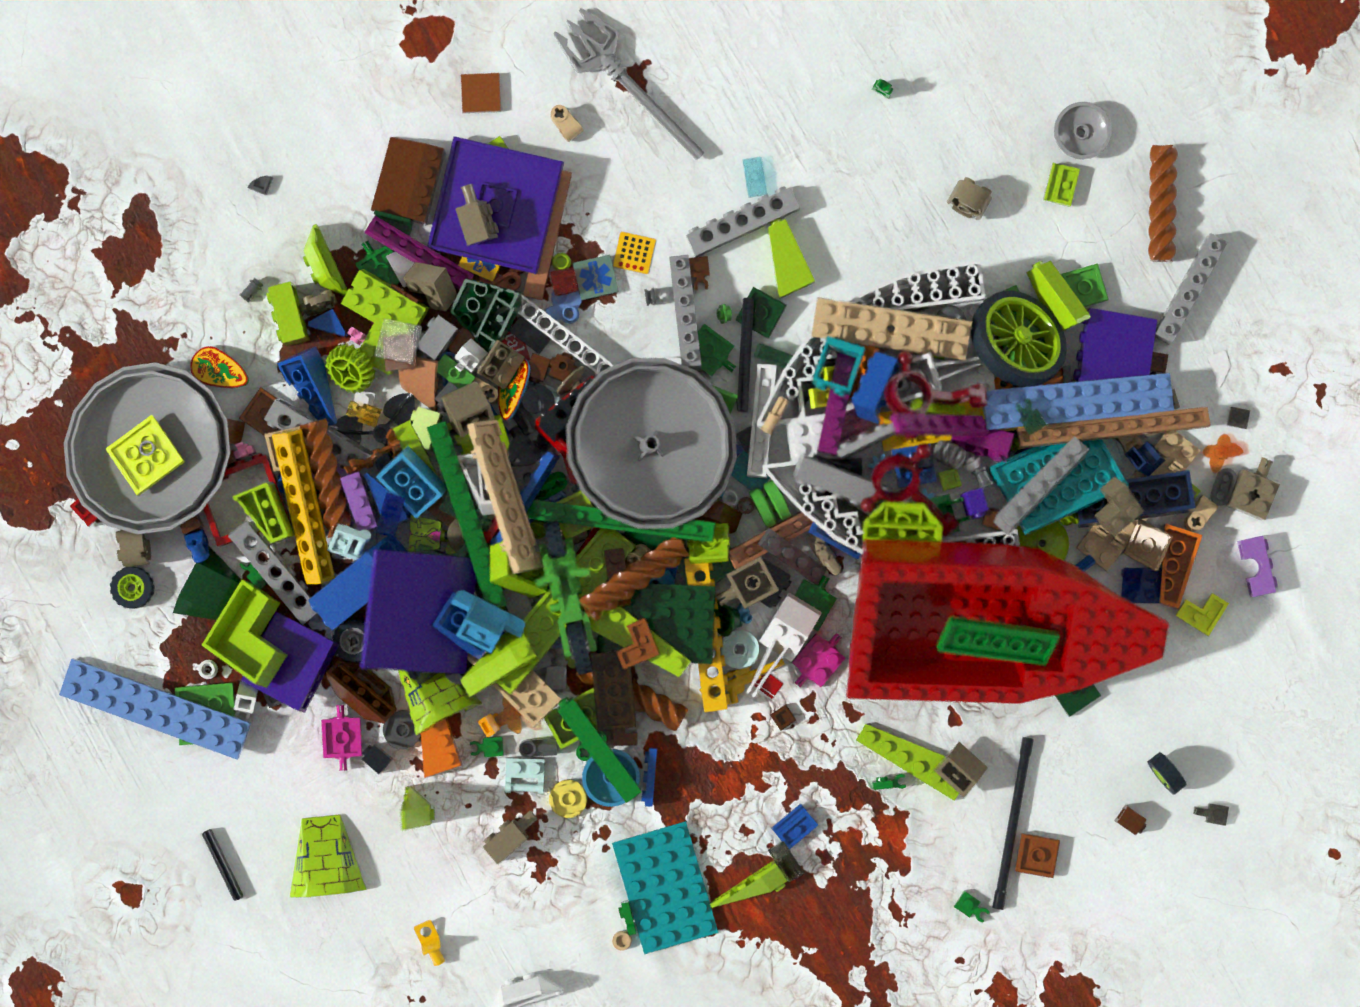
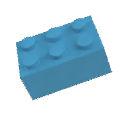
[376,446,447,518]

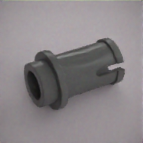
[239,278,263,303]

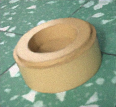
[612,931,632,951]

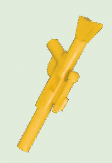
[699,658,785,704]

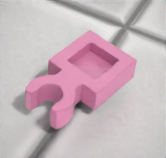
[348,327,366,345]

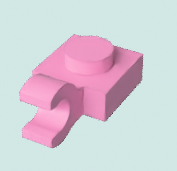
[234,442,256,460]

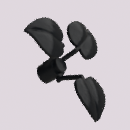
[507,383,567,467]
[329,393,416,471]

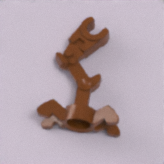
[344,428,402,474]

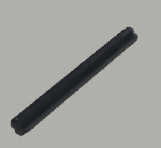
[737,298,754,412]

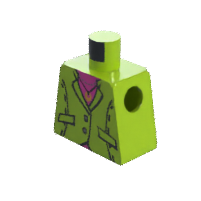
[408,515,448,552]

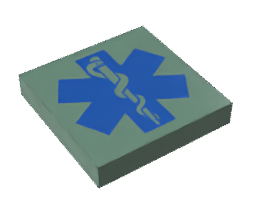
[573,255,619,301]

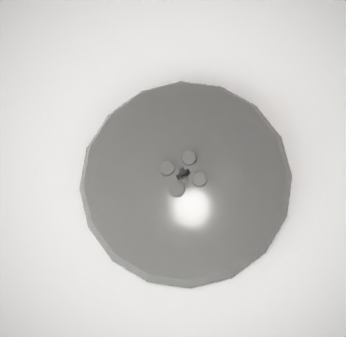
[566,358,737,529]
[64,363,230,534]

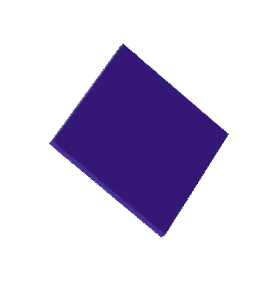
[427,136,564,274]
[361,550,476,674]

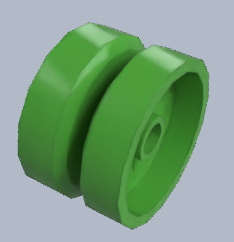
[748,480,792,529]

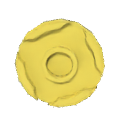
[549,779,587,818]

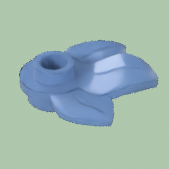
[546,288,581,324]

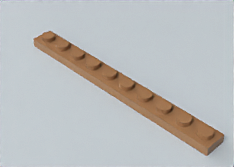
[1016,407,1211,449]

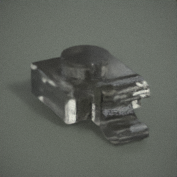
[1193,803,1229,826]

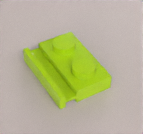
[1043,162,1080,207]

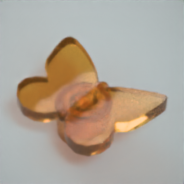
[1203,434,1244,473]
[496,697,522,734]

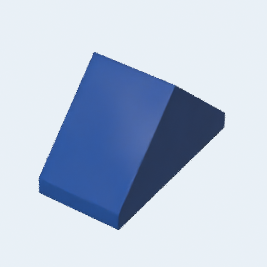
[308,309,348,338]

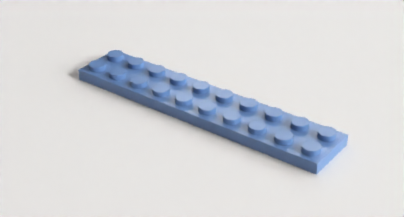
[983,373,1174,430]
[59,658,251,760]

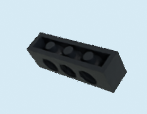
[539,377,595,443]

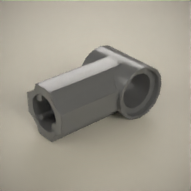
[519,738,557,758]

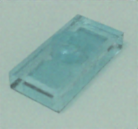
[742,157,767,198]

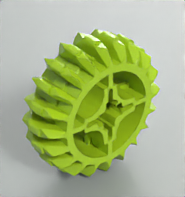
[325,343,376,394]

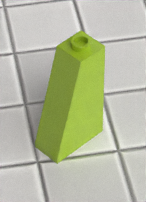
[768,218,815,299]
[1026,261,1091,331]
[393,420,439,477]

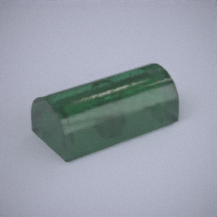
[753,343,794,368]

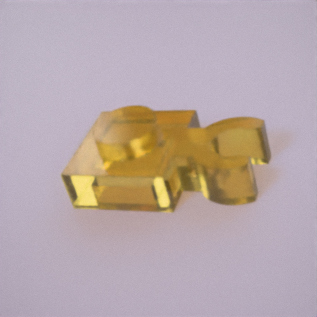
[346,401,382,427]

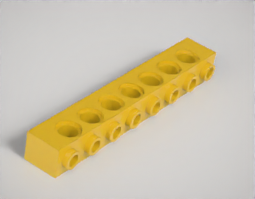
[272,429,335,584]
[684,558,731,712]

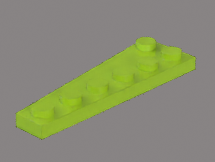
[577,607,692,677]
[856,724,959,801]

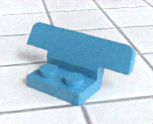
[451,590,525,653]

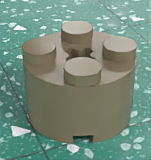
[947,177,992,220]
[116,530,151,568]

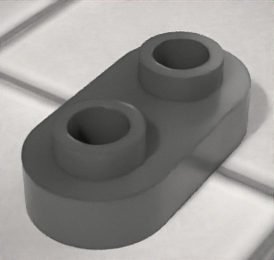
[1210,468,1237,506]

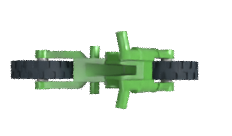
[536,520,597,675]

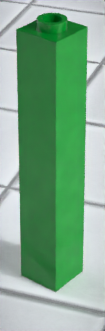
[557,696,642,803]

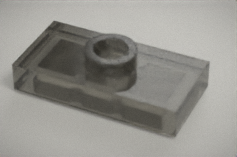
[768,841,804,882]

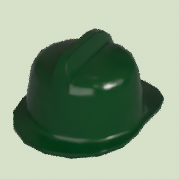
[715,597,743,637]

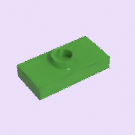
[437,354,476,388]

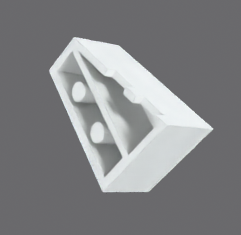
[457,454,495,515]

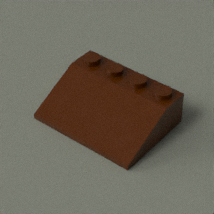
[371,137,446,225]

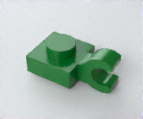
[872,774,906,790]

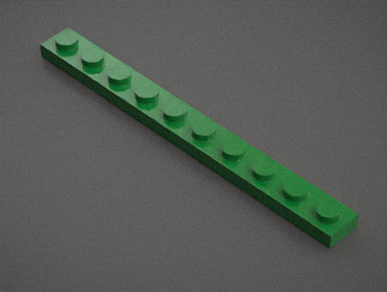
[426,421,507,608]
[526,500,716,542]

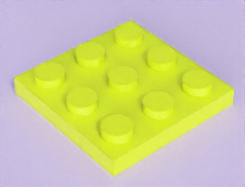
[106,415,185,496]

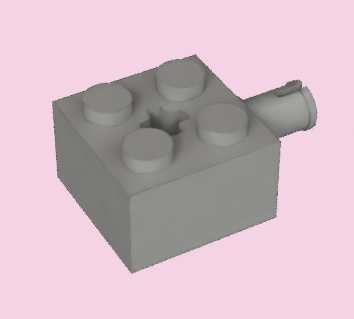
[416,315,460,362]

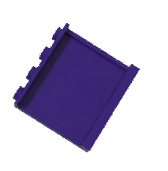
[1073,308,1157,382]
[241,612,340,713]

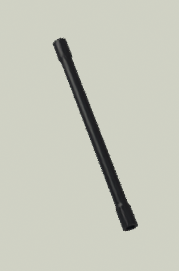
[992,737,1034,910]

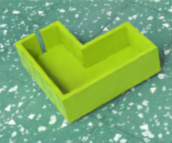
[341,269,430,375]
[202,580,287,688]

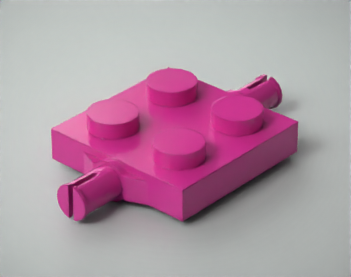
[791,633,845,688]
[321,705,363,771]

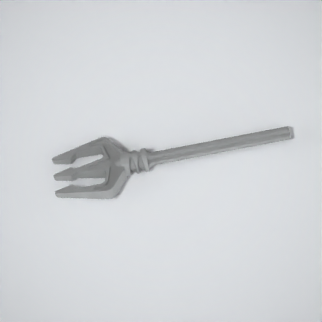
[554,8,705,160]

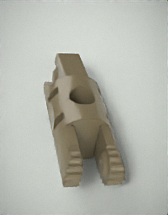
[806,534,843,576]

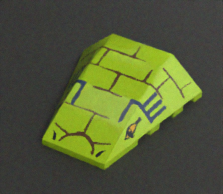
[398,670,482,736]
[290,815,367,897]

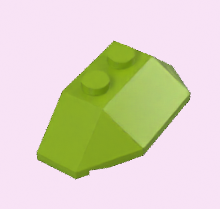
[303,224,348,296]
[863,501,942,542]

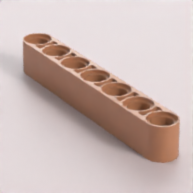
[524,170,572,300]

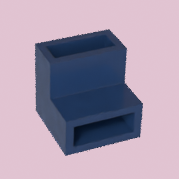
[1125,441,1166,476]

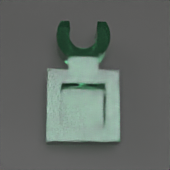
[1015,398,1047,435]

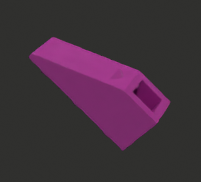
[951,429,1014,462]

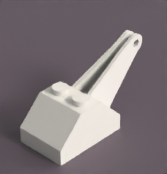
[885,353,982,407]
[746,593,822,697]

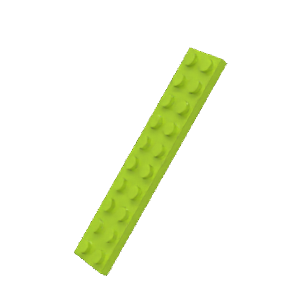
[497,528,636,695]

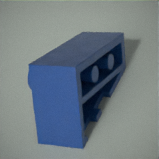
[852,352,899,424]

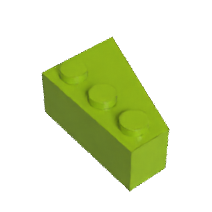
[233,482,295,543]

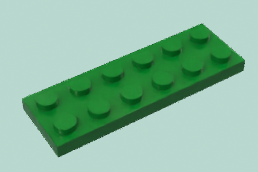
[937,616,1060,665]

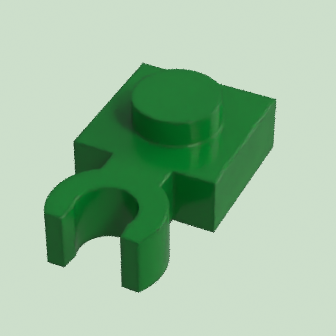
[872,79,893,99]
[240,563,268,589]
[470,736,504,757]
[953,891,990,923]
[618,900,636,935]

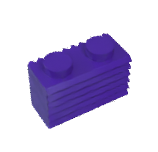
[960,488,989,520]

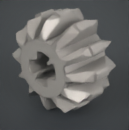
[933,441,966,469]

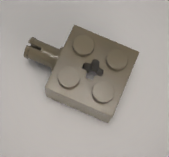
[455,184,499,246]
[1226,457,1280,520]
[715,556,779,609]
[483,810,538,865]

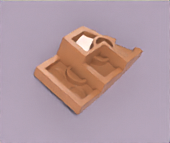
[399,357,439,412]

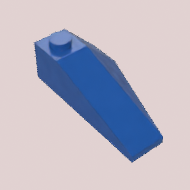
[277,346,337,426]

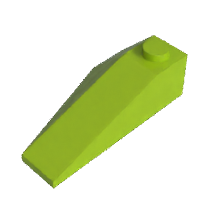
[460,632,538,697]
[401,786,435,830]
[710,860,787,908]

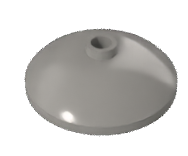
[1054,102,1112,160]

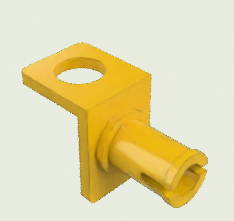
[414,920,445,966]

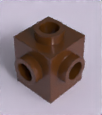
[548,352,578,382]

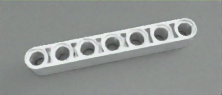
[517,294,613,375]

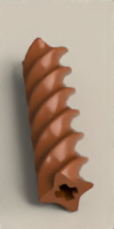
[1148,145,1178,262]
[300,419,351,538]
[579,537,690,621]
[575,657,688,731]

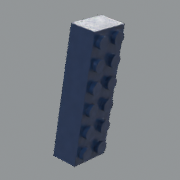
[1076,470,1196,528]

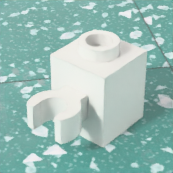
[453,339,488,373]
[234,681,258,719]

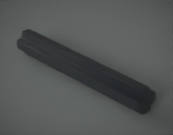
[202,829,243,901]

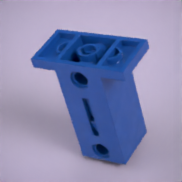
[308,532,408,630]

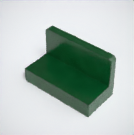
[374,210,414,236]

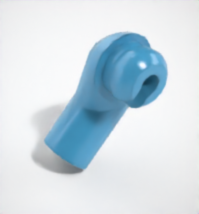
[737,602,752,624]

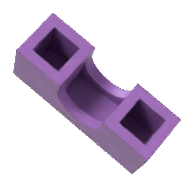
[340,472,380,531]
[1237,536,1278,597]

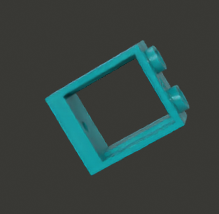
[813,336,865,396]

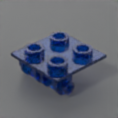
[1121,567,1162,603]

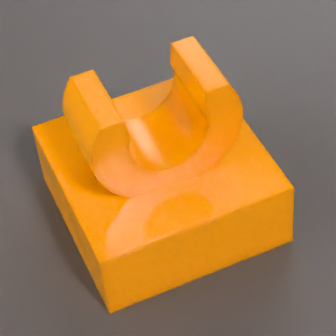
[477,713,504,738]

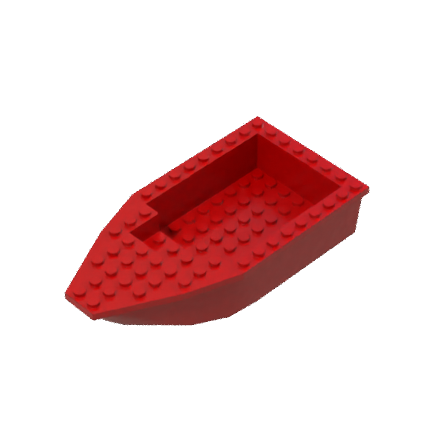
[846,539,1169,704]

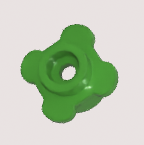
[717,304,732,324]

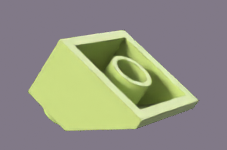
[410,407,443,452]

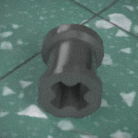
[971,465,995,488]

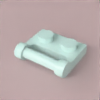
[327,524,371,560]
[505,758,545,794]

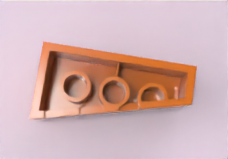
[1159,523,1202,610]
[421,718,462,778]

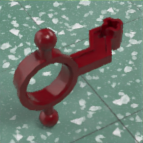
[885,351,988,440]
[861,443,960,537]

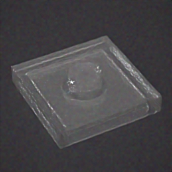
[374,318,422,365]

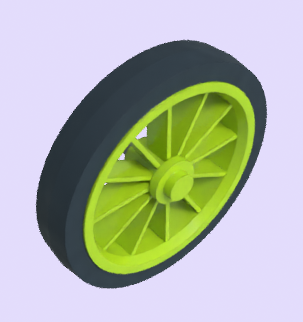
[971,291,1067,387]

